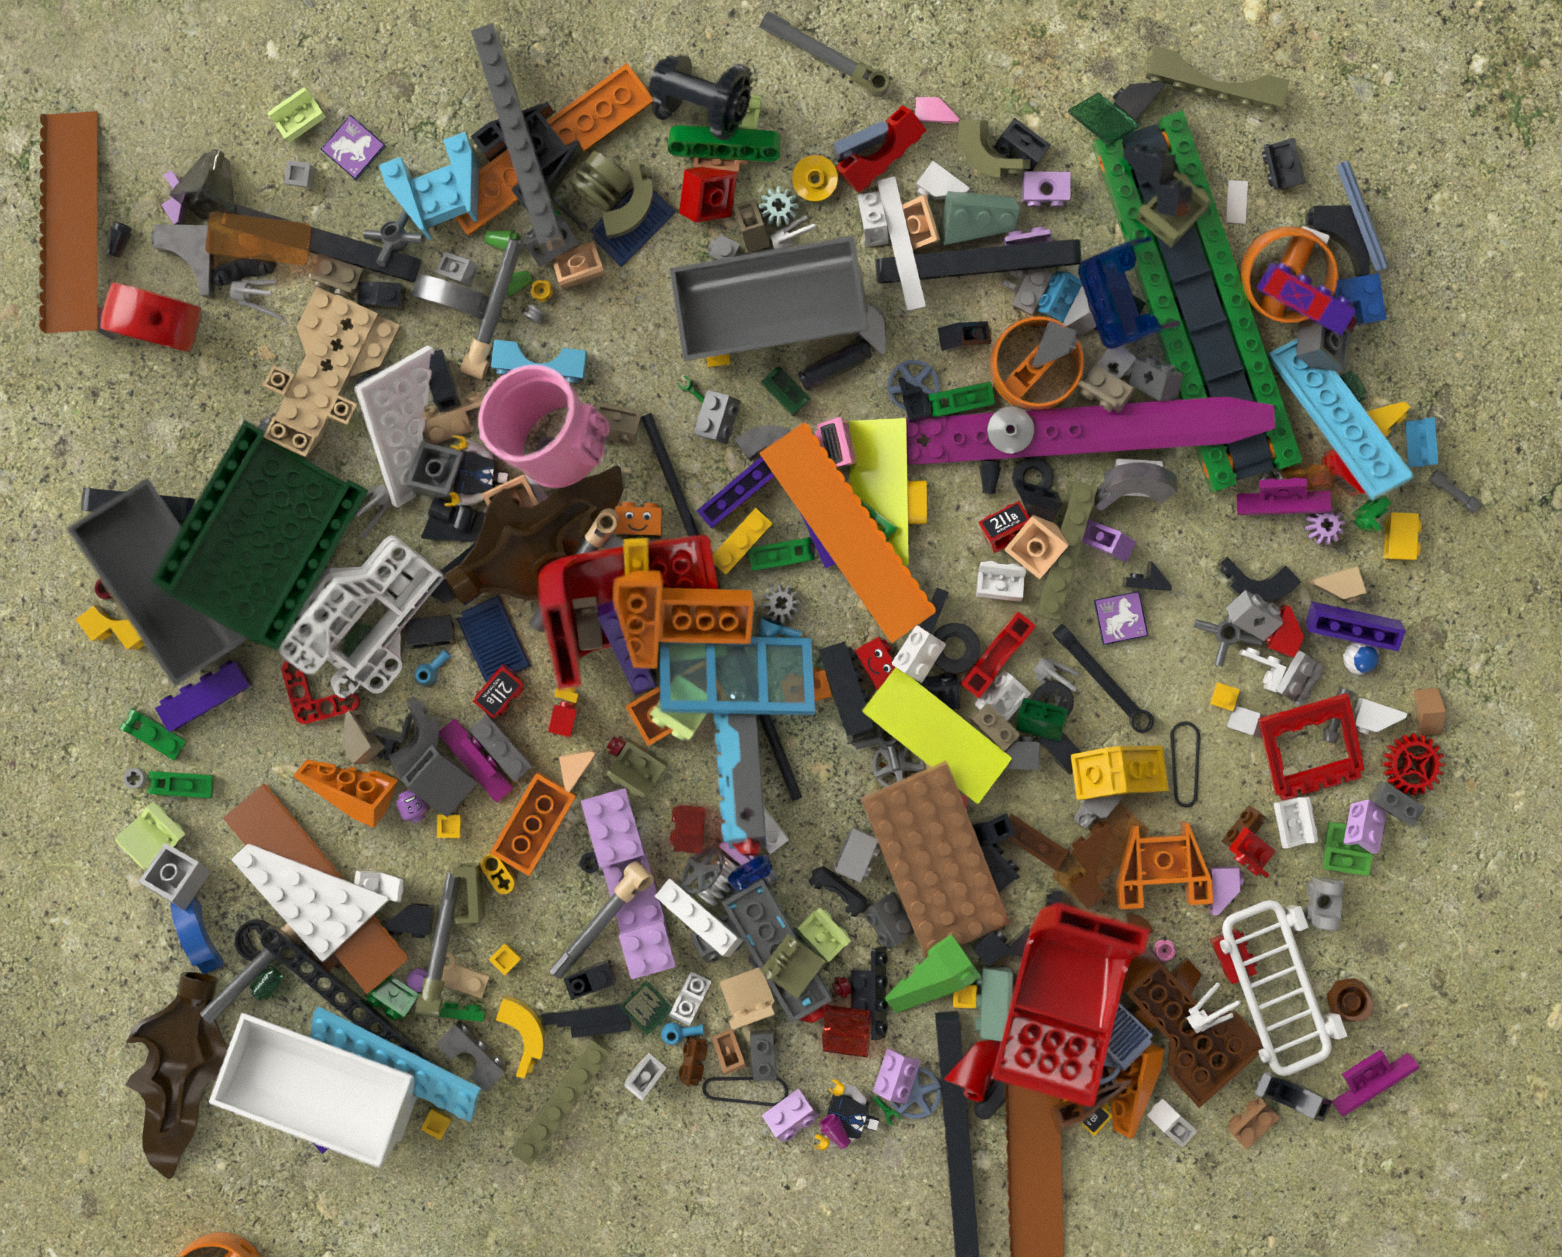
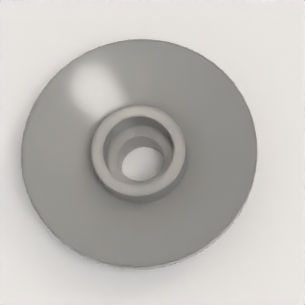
[988,407,1034,453]

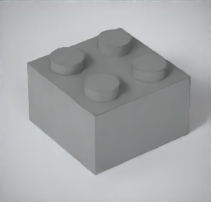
[834,825,880,883]
[139,843,211,911]

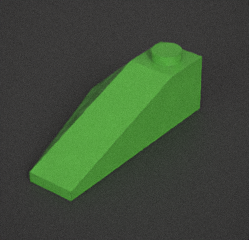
[885,934,981,1013]

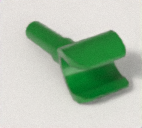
[677,376,705,403]
[873,1096,900,1126]

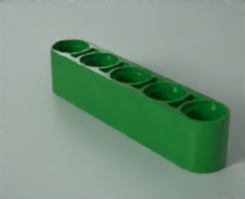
[667,125,781,162]

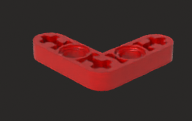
[281,660,361,724]

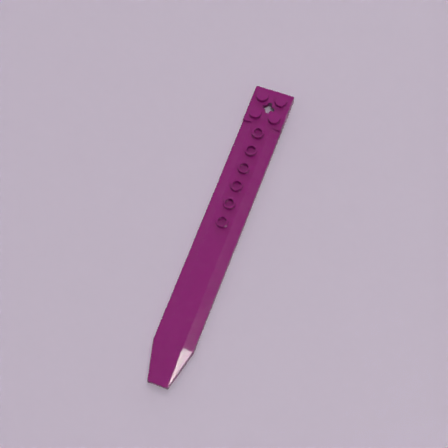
[906,397,1275,465]

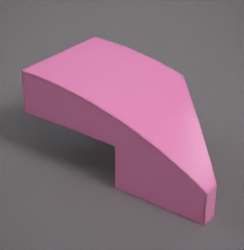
[915,97,961,124]

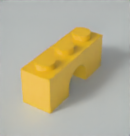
[713,508,773,575]

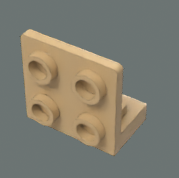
[720,967,779,1030]

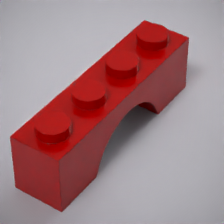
[836,105,927,193]
[959,611,1037,698]

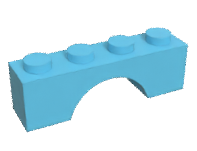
[491,340,588,383]

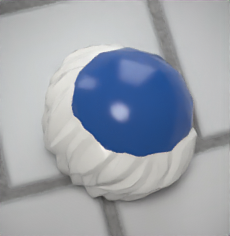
[1343,642,1380,675]

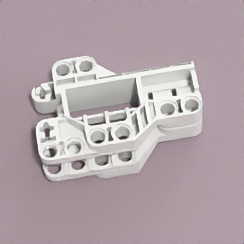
[279,535,444,698]

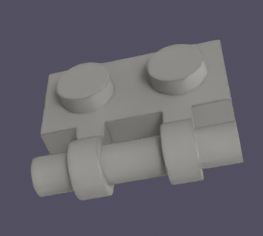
[1275,651,1324,706]

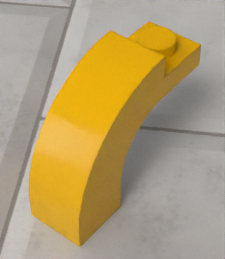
[496,995,545,1079]

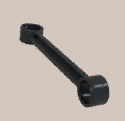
[1052,624,1154,733]

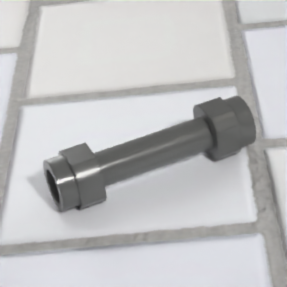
[1429,470,1481,513]
[1322,688,1353,744]

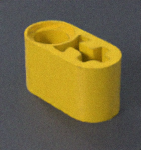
[907,481,927,524]
[481,853,517,894]

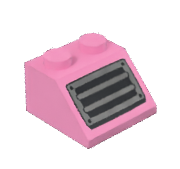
[815,417,857,469]

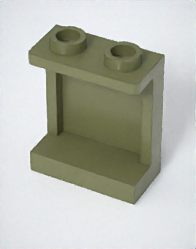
[1136,171,1211,248]
[452,862,484,927]

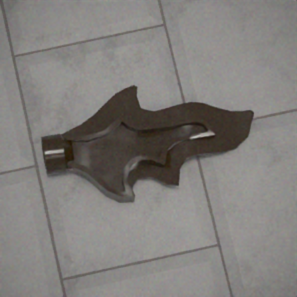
[443,466,623,606]
[125,972,229,1179]

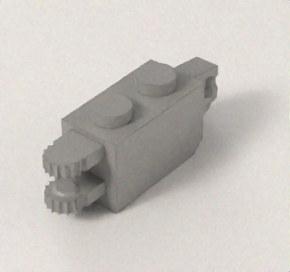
[1074,795,1124,828]

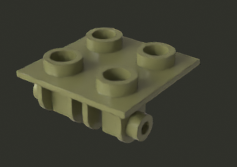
[760,933,825,999]

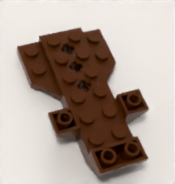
[1122,947,1263,1108]

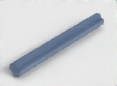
[1337,161,1388,271]

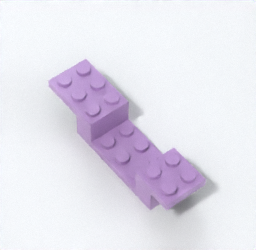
[581,788,676,979]

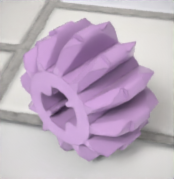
[1305,507,1345,545]

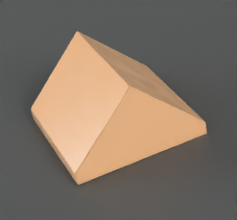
[902,195,939,252]
[552,241,606,290]
[482,475,539,508]
[1004,515,1069,579]
[559,749,599,792]

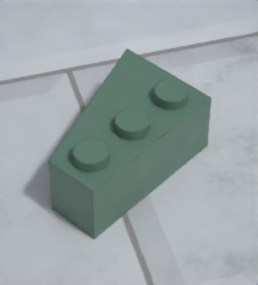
[939,191,1020,245]

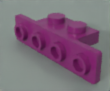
[1237,478,1331,515]
[439,719,513,802]
[1332,1050,1420,1117]

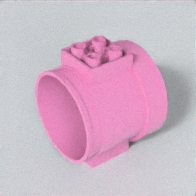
[479,365,610,488]

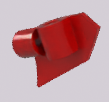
[944,1040,1001,1102]

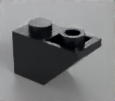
[383,902,435,938]
[564,959,617,1000]

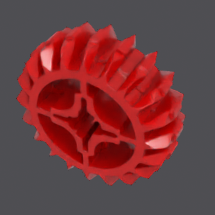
[1382,733,1446,796]

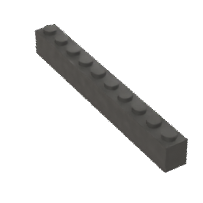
[471,23,566,252]

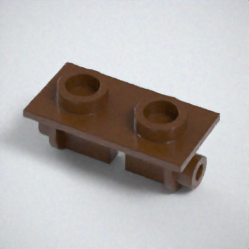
[1221,805,1265,847]
[679,1036,708,1087]

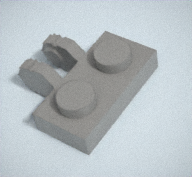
[1001,268,1053,315]

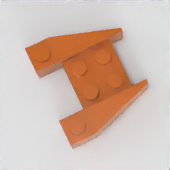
[1116,821,1213,909]

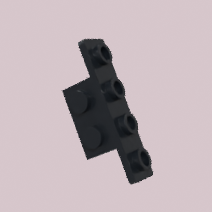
[851,946,888,1041]

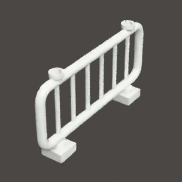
[1220,900,1347,1076]

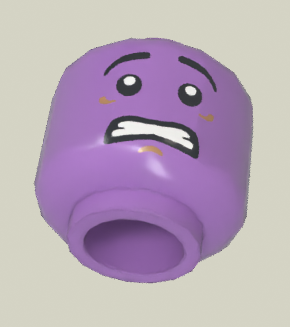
[396,790,430,823]

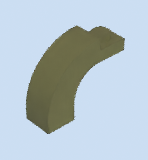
[958,120,1030,178]
[602,158,654,239]

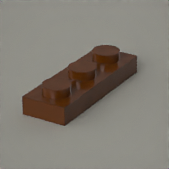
[1007,813,1069,871]

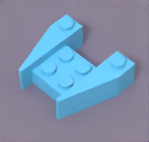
[379,132,479,240]

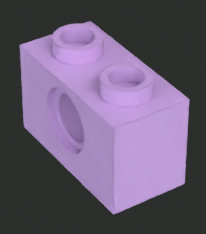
[1022,172,1071,207]

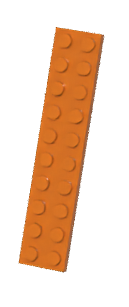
[455,63,654,236]

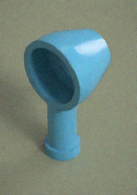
[758,616,802,638]
[414,649,452,686]
[661,1022,704,1046]

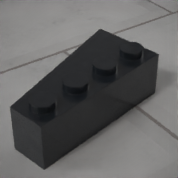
[819,641,877,744]

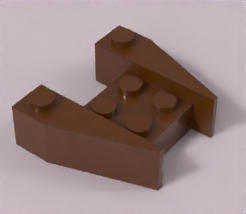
[1050,1054,1131,1133]

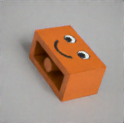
[614,502,663,536]

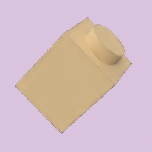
[1309,566,1366,603]

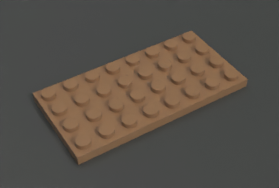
[860,761,1010,959]

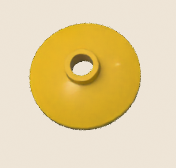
[792,155,838,202]

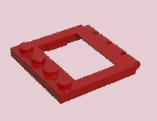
[1258,693,1365,801]

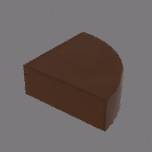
[1126,913,1154,934]

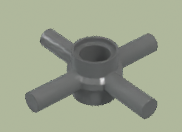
[363,208,426,266]
[1193,598,1262,667]
[854,727,901,771]

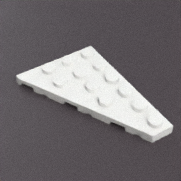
[355,346,434,508]
[231,844,390,962]

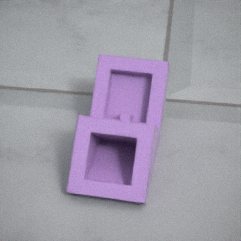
[161,170,190,225]

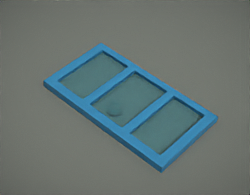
[659,637,815,715]

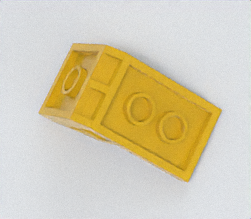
[1071,745,1169,800]

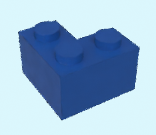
[1333,273,1387,326]

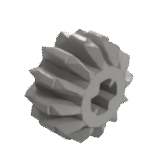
[762,584,801,623]

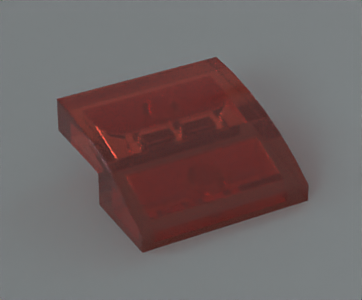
[822,1005,871,1058]

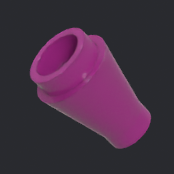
[819,1114,851,1149]

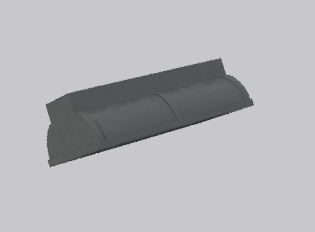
[669,236,869,361]
[66,478,247,687]

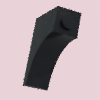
[1305,205,1370,277]

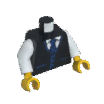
[444,435,509,507]
[814,1078,879,1151]

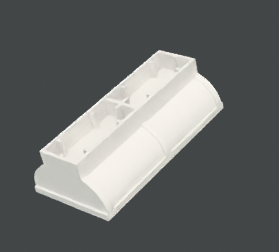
[209,1013,417,1167]

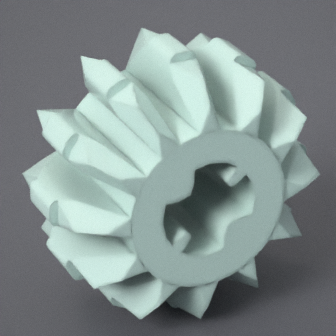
[759,186,798,227]

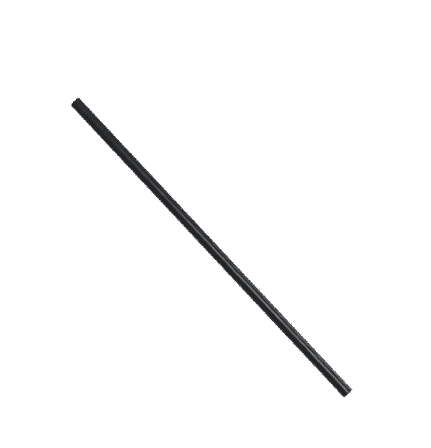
[641,413,802,801]

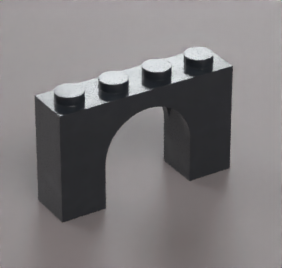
[355,349,462,413]

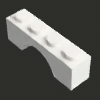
[655,878,743,957]

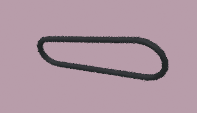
[1170,721,1200,807]
[702,1077,788,1106]

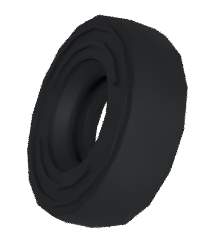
[1012,457,1054,492]

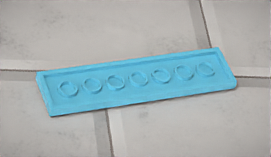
[1267,338,1413,500]
[310,1006,481,1122]

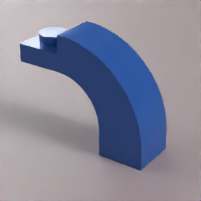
[170,896,224,974]

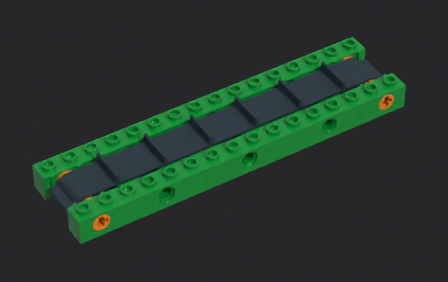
[1092,110,1303,493]

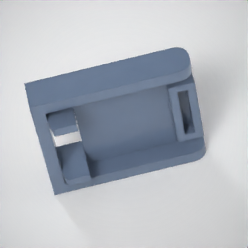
[833,121,888,163]

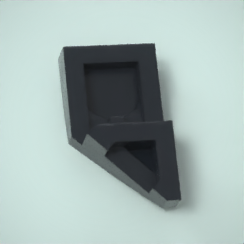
[898,377,931,423]

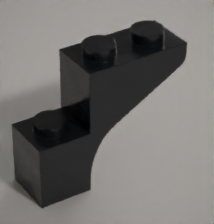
[1123,144,1192,217]
[971,925,1030,967]

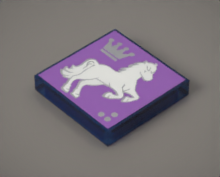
[320,115,386,181]
[1093,591,1148,645]

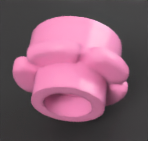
[1153,939,1176,962]

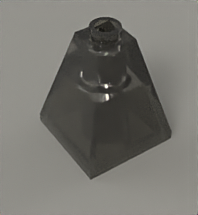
[169,149,236,220]

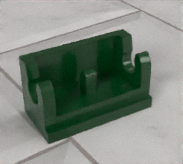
[761,366,811,417]
[1016,698,1068,742]

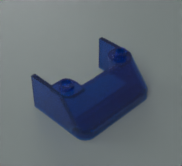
[1078,236,1181,349]

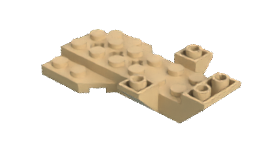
[263,286,401,457]

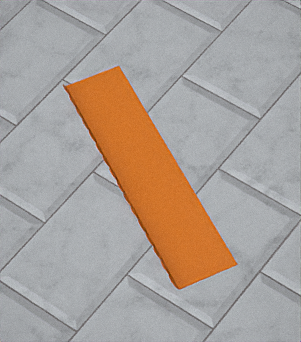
[759,423,936,643]

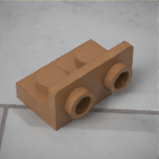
[1226,1097,1280,1150]

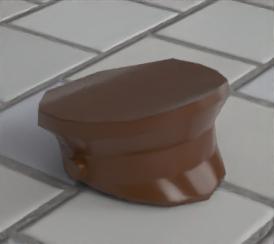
[1327,978,1374,1022]

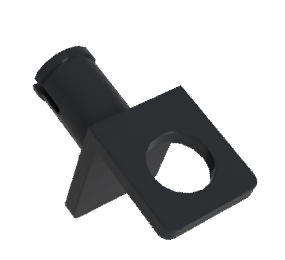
[373,713,413,760]

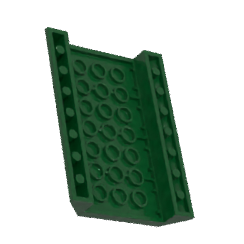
[150,420,369,651]

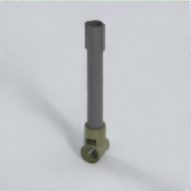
[759,11,889,96]
[415,873,461,1018]

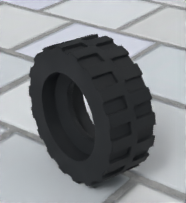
[933,623,980,673]

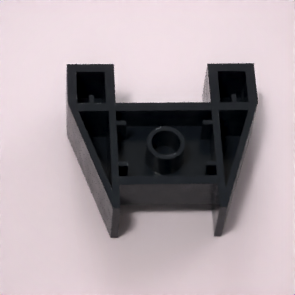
[471,101,583,212]

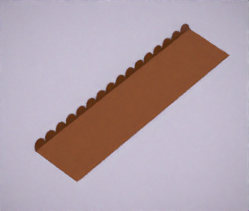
[39,111,97,333]
[223,784,408,994]
[1005,1083,1064,1257]

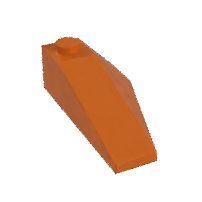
[613,571,662,668]
[294,760,398,828]
[1108,1043,1165,1139]

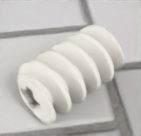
[693,854,742,906]

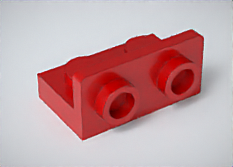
[1228,827,1276,878]

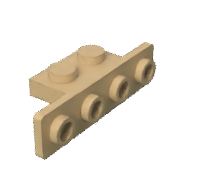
[423,391,486,444]

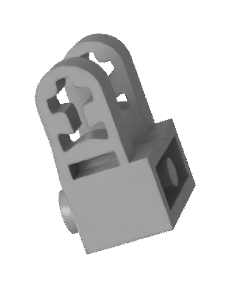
[1305,877,1344,931]

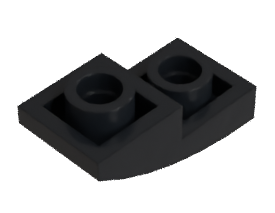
[1037,733,1081,775]

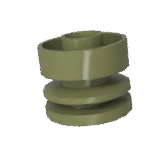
[569,150,631,212]

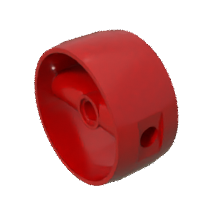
[100,283,202,352]

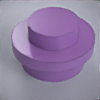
[407,968,428,992]

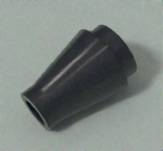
[106,221,133,258]
[979,460,1002,494]

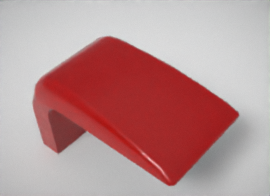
[539,535,718,690]
[994,903,1150,1107]

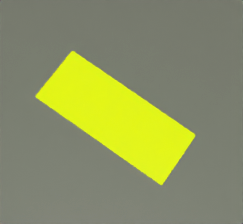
[849,418,909,566]
[863,667,1012,804]

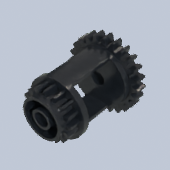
[649,54,753,141]

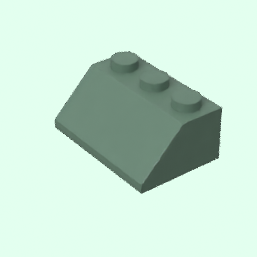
[975,965,1013,1041]

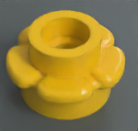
[530,280,553,302]

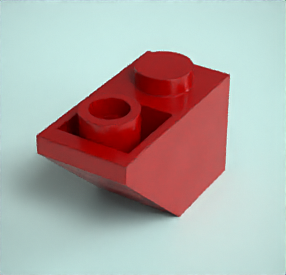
[1265,605,1304,658]

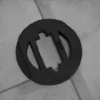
[1032,681,1074,717]
[235,919,276,961]

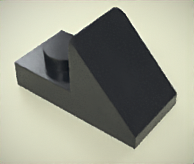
[1122,561,1172,591]

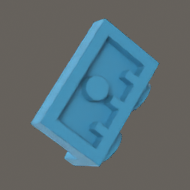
[1036,270,1088,324]
[1405,418,1438,467]

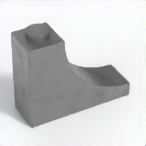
[151,224,215,298]

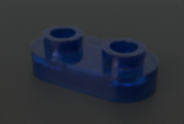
[728,855,773,890]

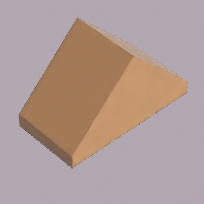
[1414,688,1446,736]
[712,1029,746,1075]

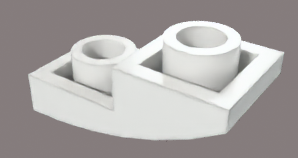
[669,971,711,1026]

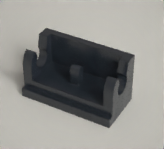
[405,615,456,649]

